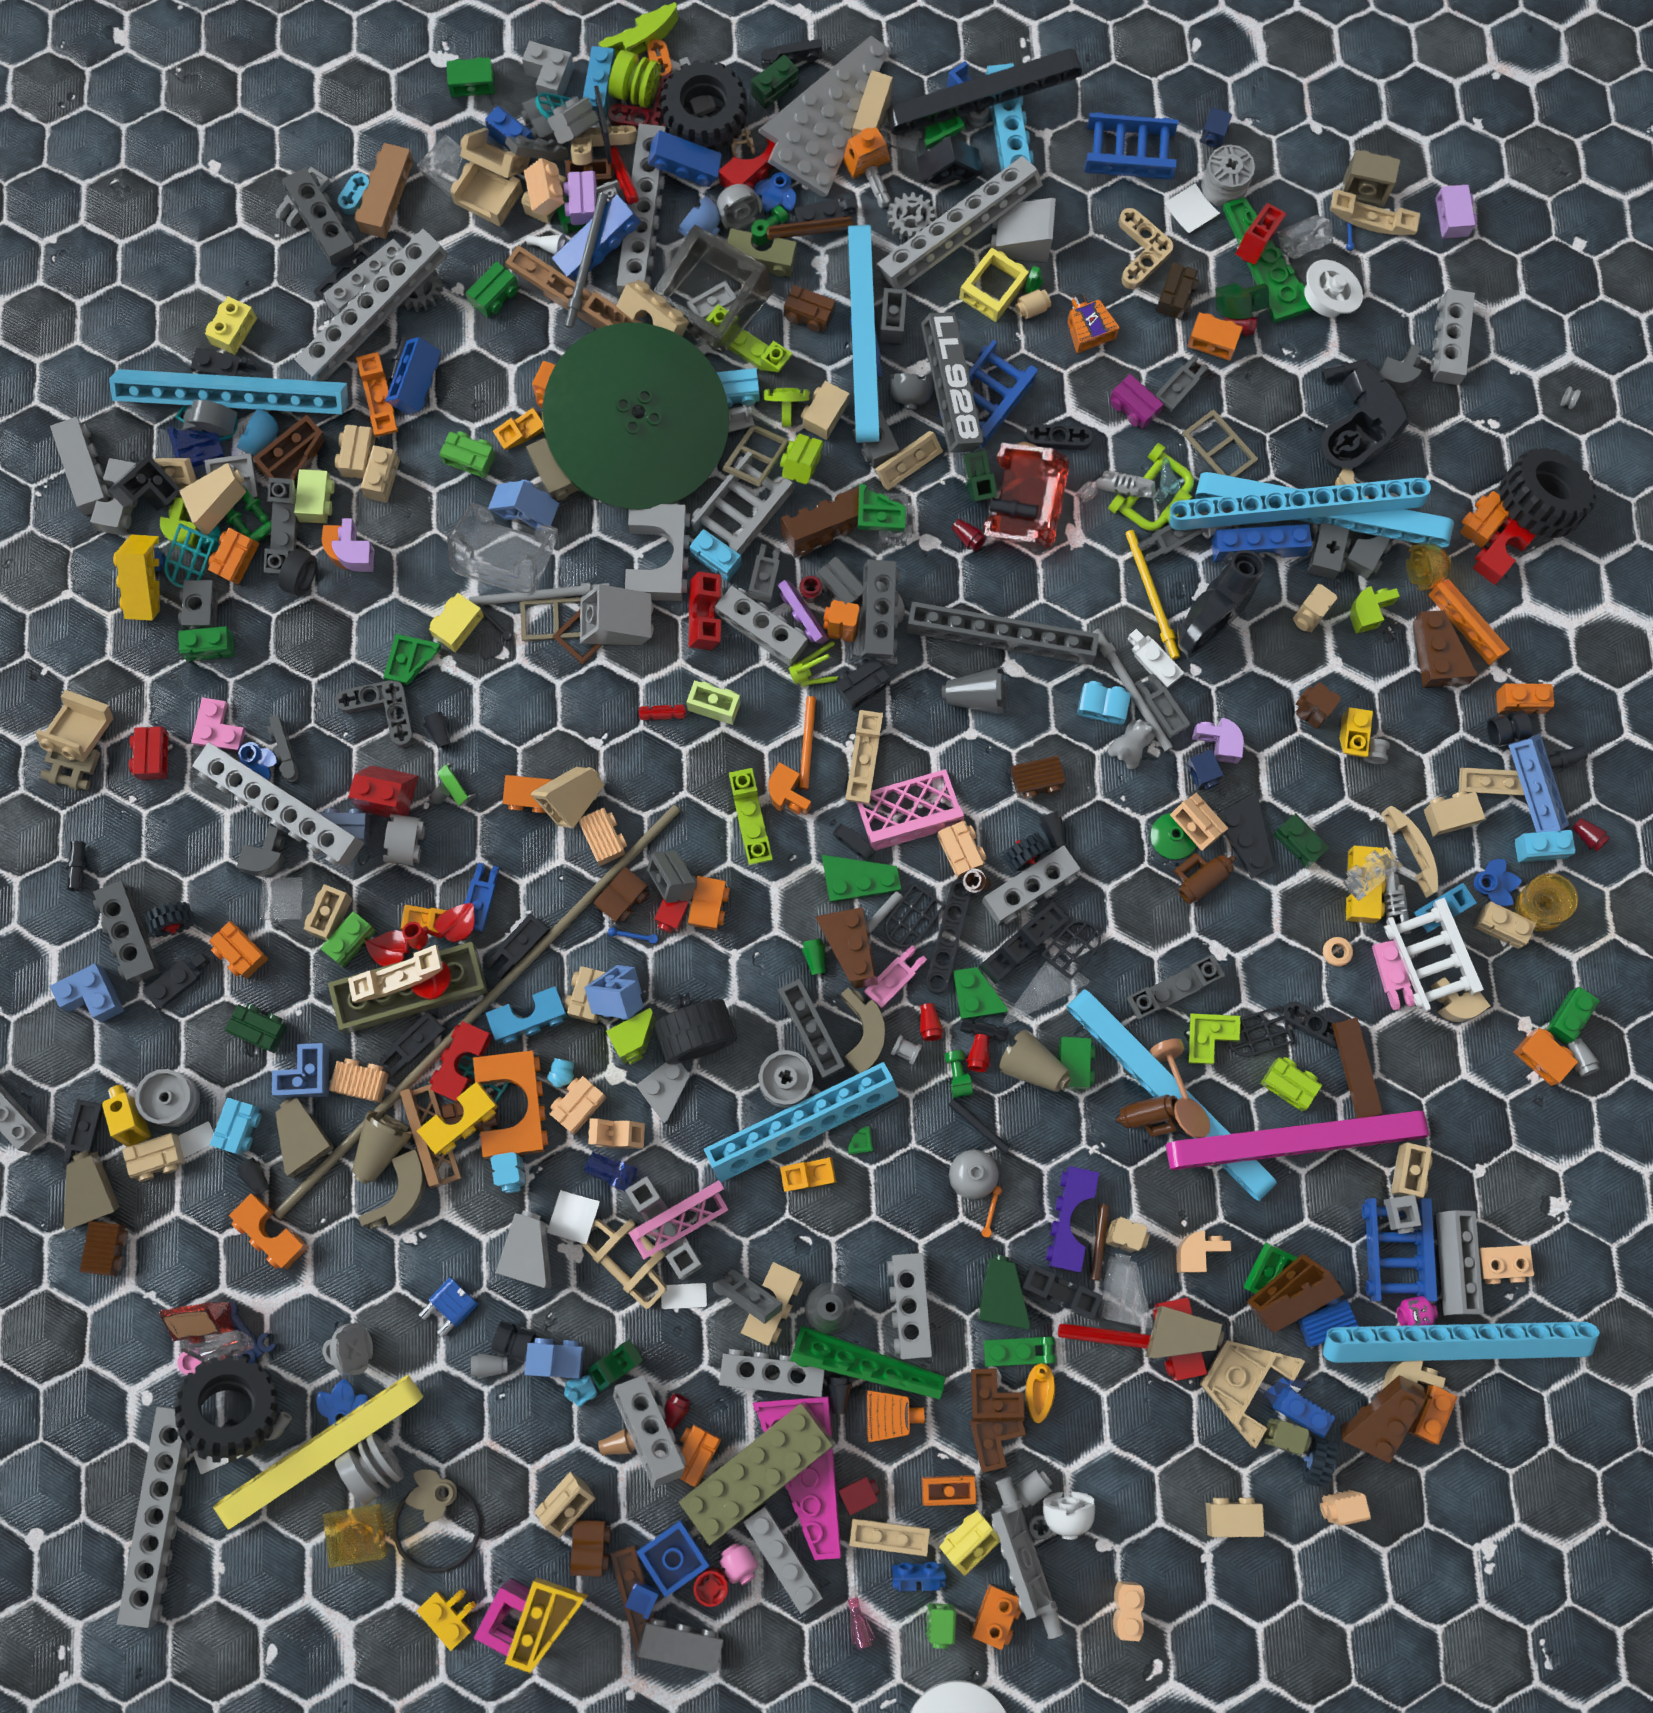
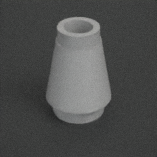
[1568,1038,1600,1077]
[471,1353,507,1379]

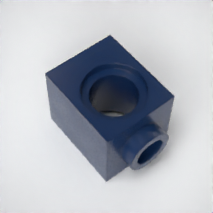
[1199,107,1232,148]
[1186,749,1223,790]

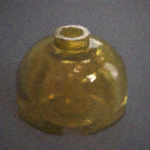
[1406,543,1451,591]

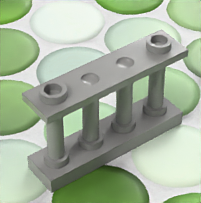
[691,451,793,555]

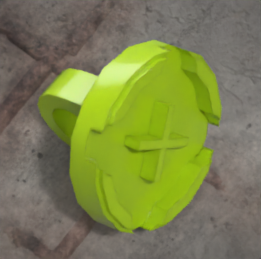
[764,388,810,427]

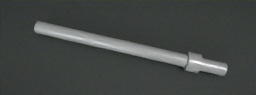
[469,583,610,605]
[1092,628,1173,752]

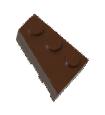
[252,415,325,488]
[1341,1375,1426,1463]

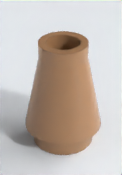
[598,1428,636,1456]

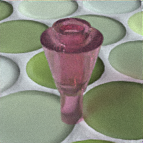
[848,1597,876,1650]

